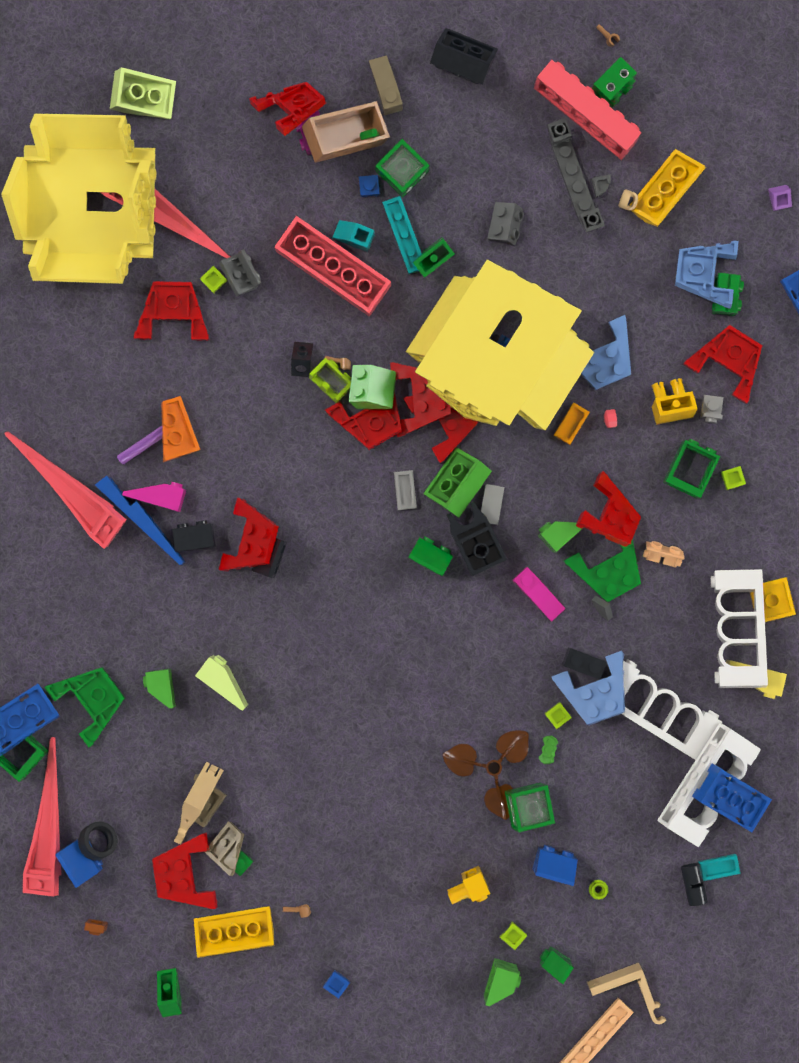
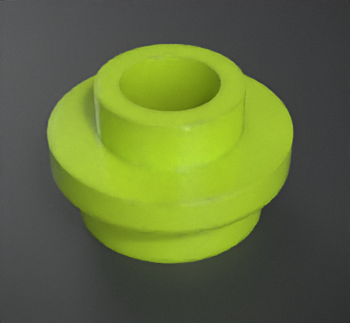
[589,880,608,900]

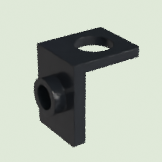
[291,342,313,377]

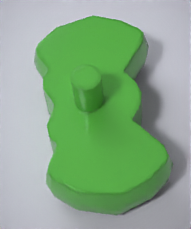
[539,736,558,765]

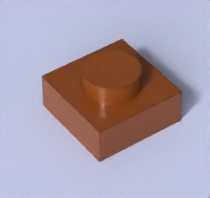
[84,919,108,935]

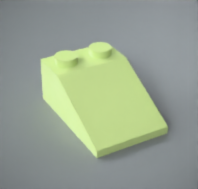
[110,67,176,119]
[195,655,248,711]

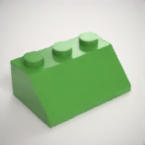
[423,447,492,518]

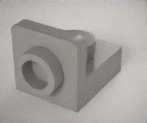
[700,395,723,423]

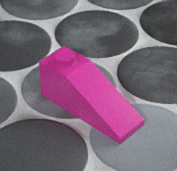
[122,482,186,512]
[512,567,565,622]

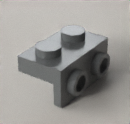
[487,202,524,245]
[219,249,261,297]

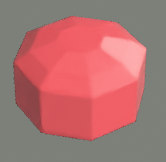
[604,409,617,428]

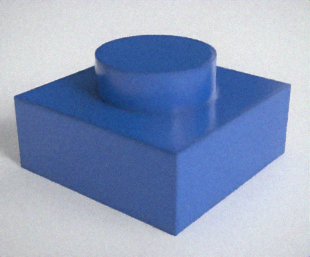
[359,175,380,197]
[323,970,350,999]

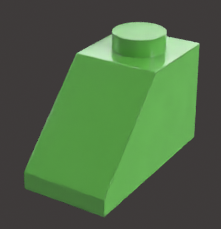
[143,669,176,708]

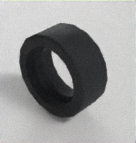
[78,821,118,861]

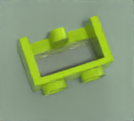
[309,358,351,403]

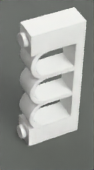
[710,569,768,688]
[622,659,722,760]
[657,723,761,847]

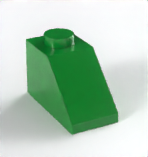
[413,237,455,278]
[540,946,574,984]
[157,968,182,1017]

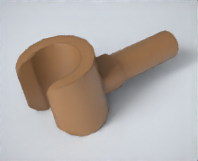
[596,24,620,47]
[325,356,351,370]
[283,904,311,918]

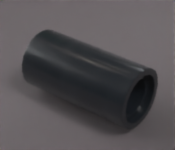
[681,863,708,906]

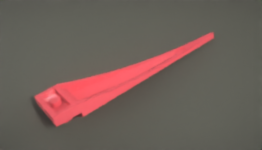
[100,189,230,258]
[4,432,127,549]
[23,737,61,897]

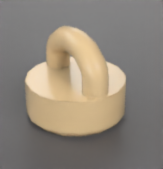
[618,189,638,211]

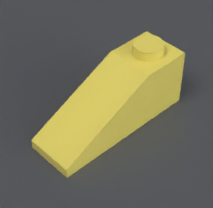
[726,660,787,699]

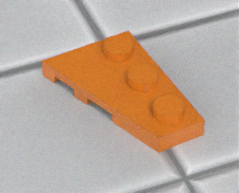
[161,396,200,462]

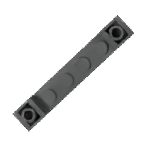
[547,118,605,233]

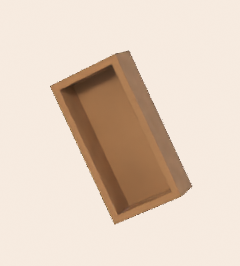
[302,101,390,163]

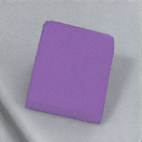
[768,185,792,211]

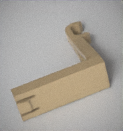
[174,762,224,845]
[587,963,666,1024]

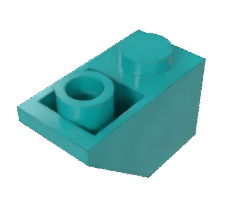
[332,220,375,253]

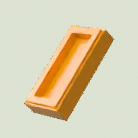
[554,402,590,445]

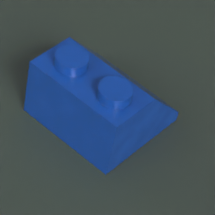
[55,839,103,888]
[532,845,578,886]

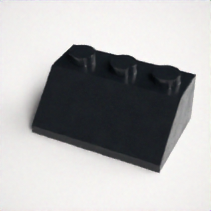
[430,28,498,85]

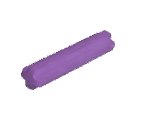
[117,426,162,464]

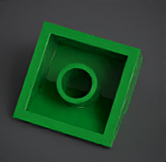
[408,536,453,576]

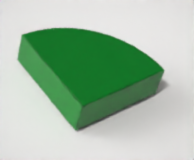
[359,128,379,140]

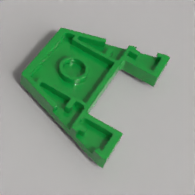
[563,539,641,602]
[44,667,125,747]

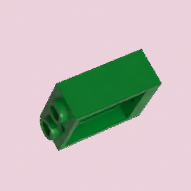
[663,439,720,499]
[0,735,49,782]

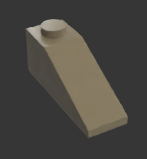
[369,55,403,116]

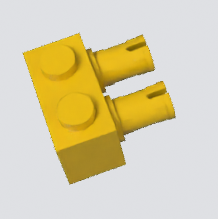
[652,378,698,425]
[447,866,490,905]

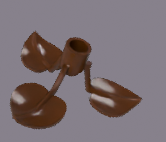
[443,730,529,820]

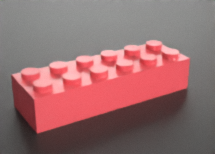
[534,60,641,160]
[274,216,391,317]

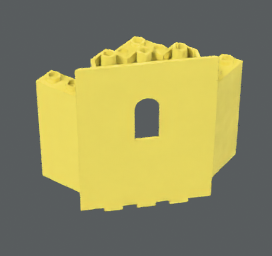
[1,114,157,284]
[406,260,594,430]

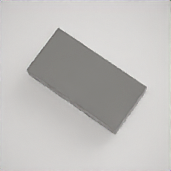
[394,470,417,510]
[481,484,505,525]

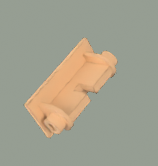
[643,541,684,568]

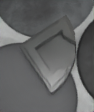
[591,174,611,198]
[592,596,613,621]

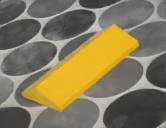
[629,149,706,227]
[194,906,274,958]

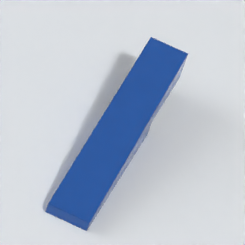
[95,476,186,565]

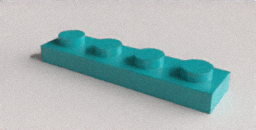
[382,196,422,274]

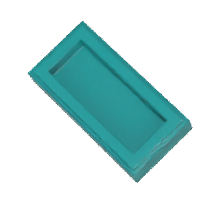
[698,854,741,881]

